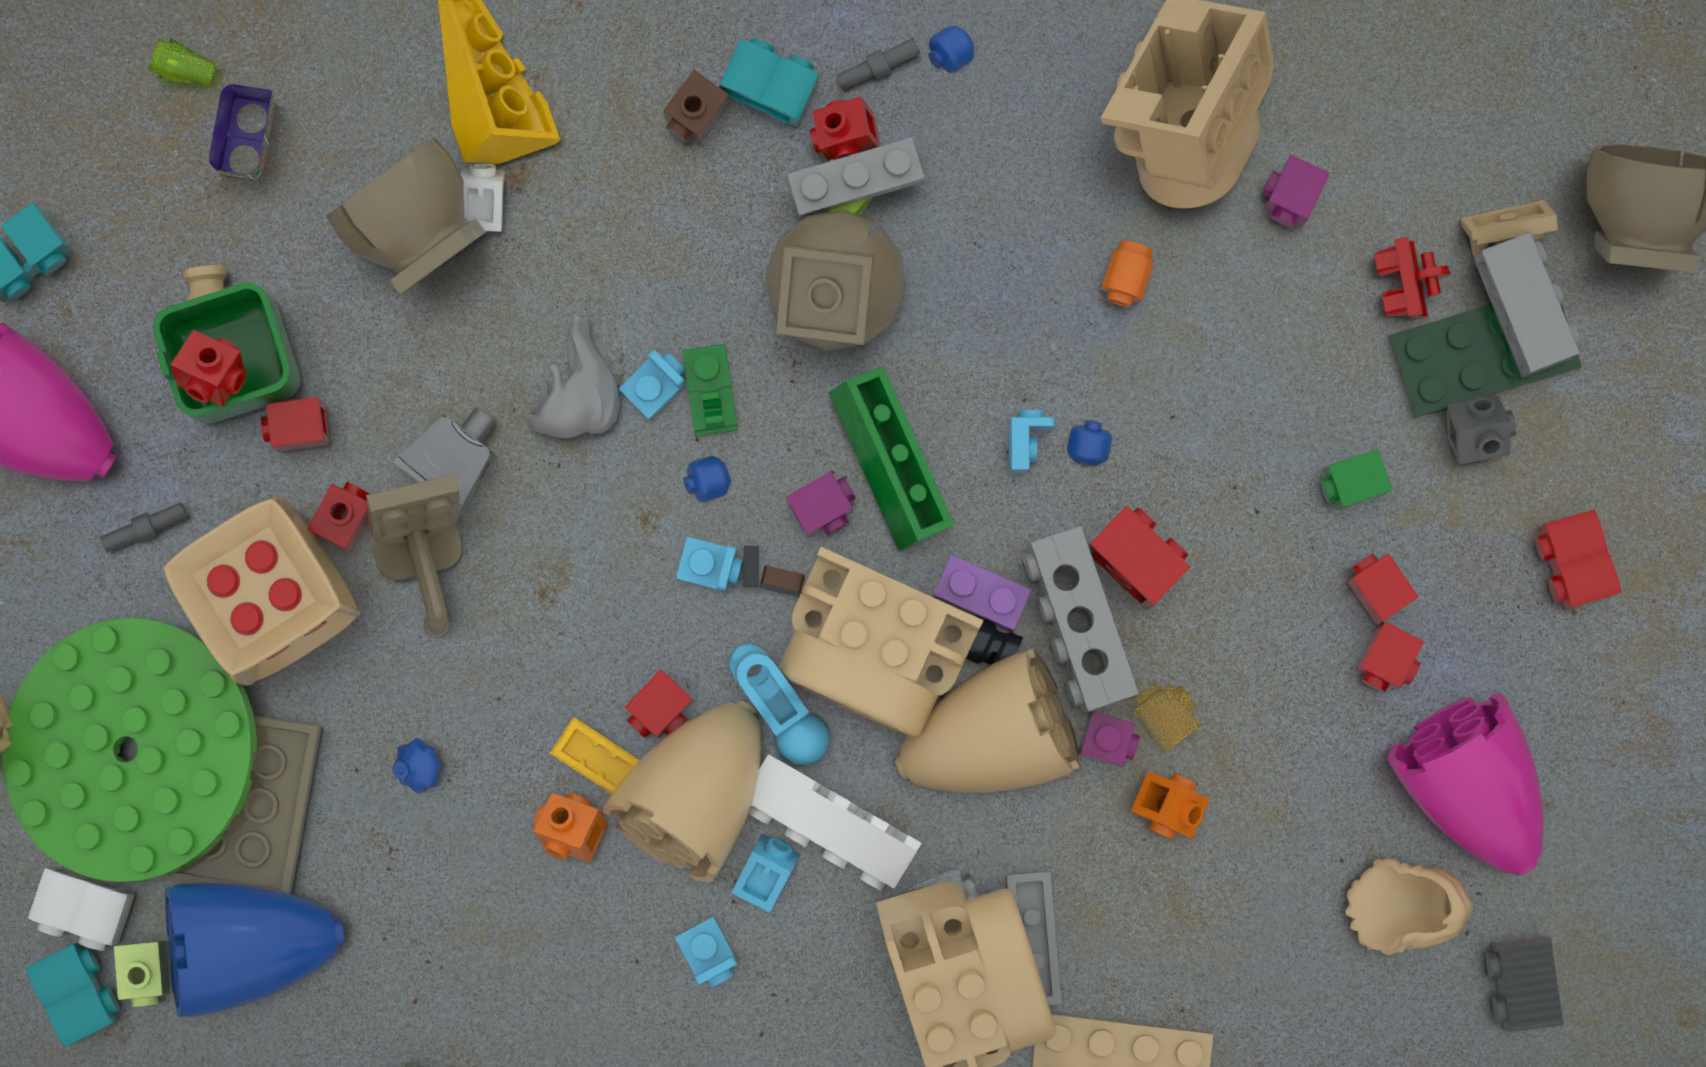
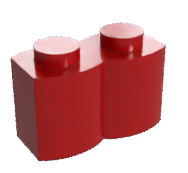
[1535,509,1621,610]

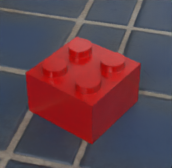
[1088,506,1191,611]

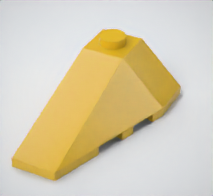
[438,0,560,164]

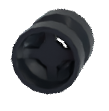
[966,619,1023,665]

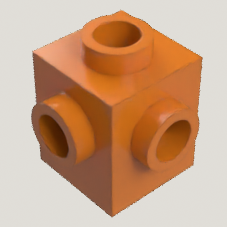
[1130,771,1210,840]
[533,792,608,863]

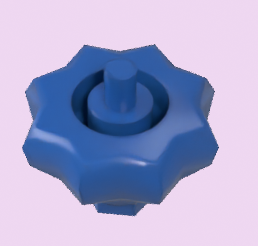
[392,738,442,793]

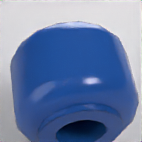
[929,26,974,73]
[1067,420,1112,465]
[683,456,730,502]

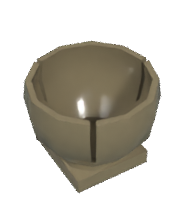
[326,138,486,294]
[1586,144,1706,273]
[766,210,906,351]

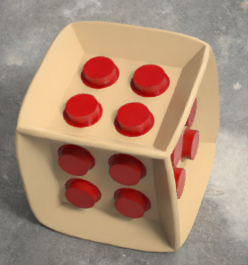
[163,496,361,686]

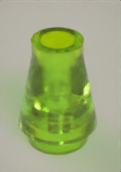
[149,38,217,87]

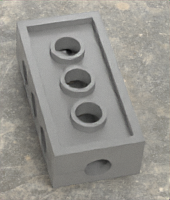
[1022,526,1139,714]

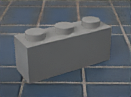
[1474,232,1581,378]

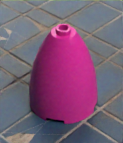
[0,322,117,481]
[1388,693,1544,875]

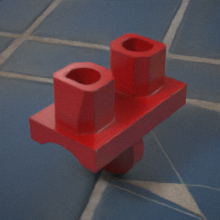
[1374,237,1450,319]

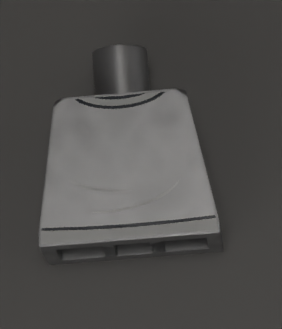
[393,407,497,517]

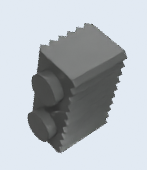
[1486,936,1564,1032]

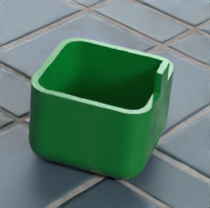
[153,282,300,424]

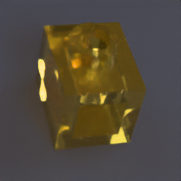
[1132,682,1202,753]

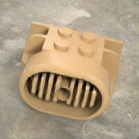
[1101,0,1274,209]
[778,547,983,737]
[876,882,1056,1067]

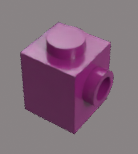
[1262,155,1330,228]
[786,471,856,538]
[1078,711,1140,767]

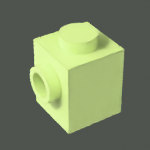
[114,941,171,1007]

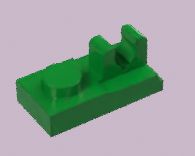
[682,344,738,437]

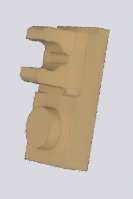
[1460,200,1558,257]

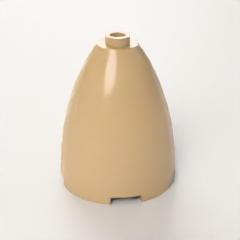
[895,649,1080,793]
[602,701,762,883]

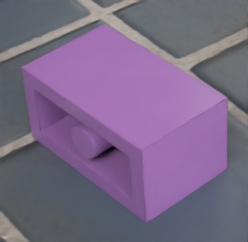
[933,555,1031,632]

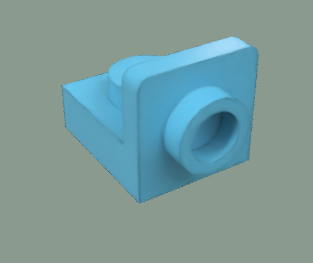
[618,350,686,421]
[1008,410,1055,474]
[676,537,743,593]
[731,835,800,913]
[675,916,739,988]

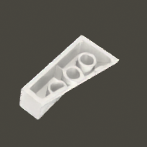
[748,754,921,891]

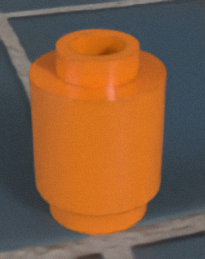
[1101,240,1154,308]

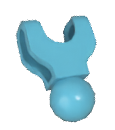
[728,642,830,766]

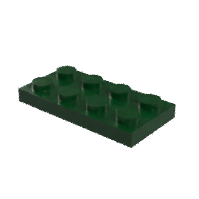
[1388,304,1582,419]

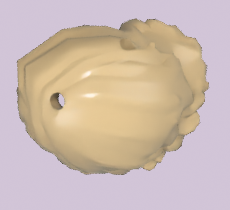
[1345,857,1473,955]

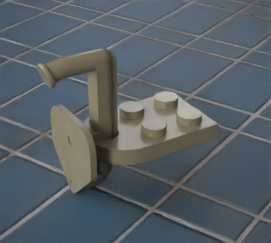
[366,474,462,638]

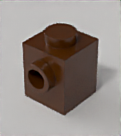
[663,70,730,144]

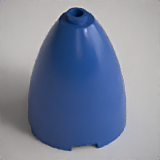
[165,882,344,1018]

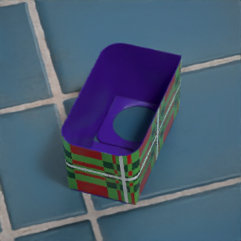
[209,84,277,182]

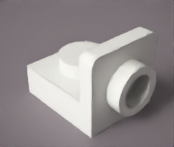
[460,163,505,232]

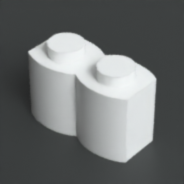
[28,867,135,951]

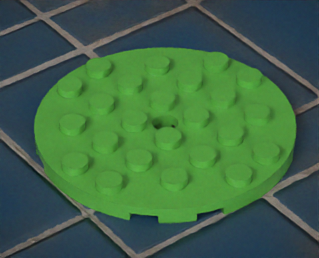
[2,618,257,882]

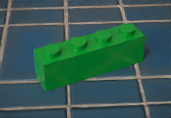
[828,366,954,551]

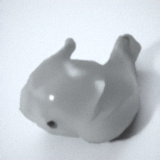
[527,314,621,439]

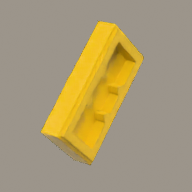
[550,717,640,794]

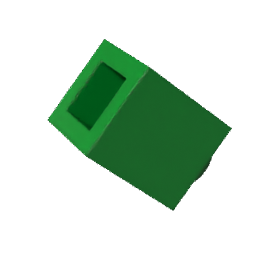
[1320,449,1393,511]

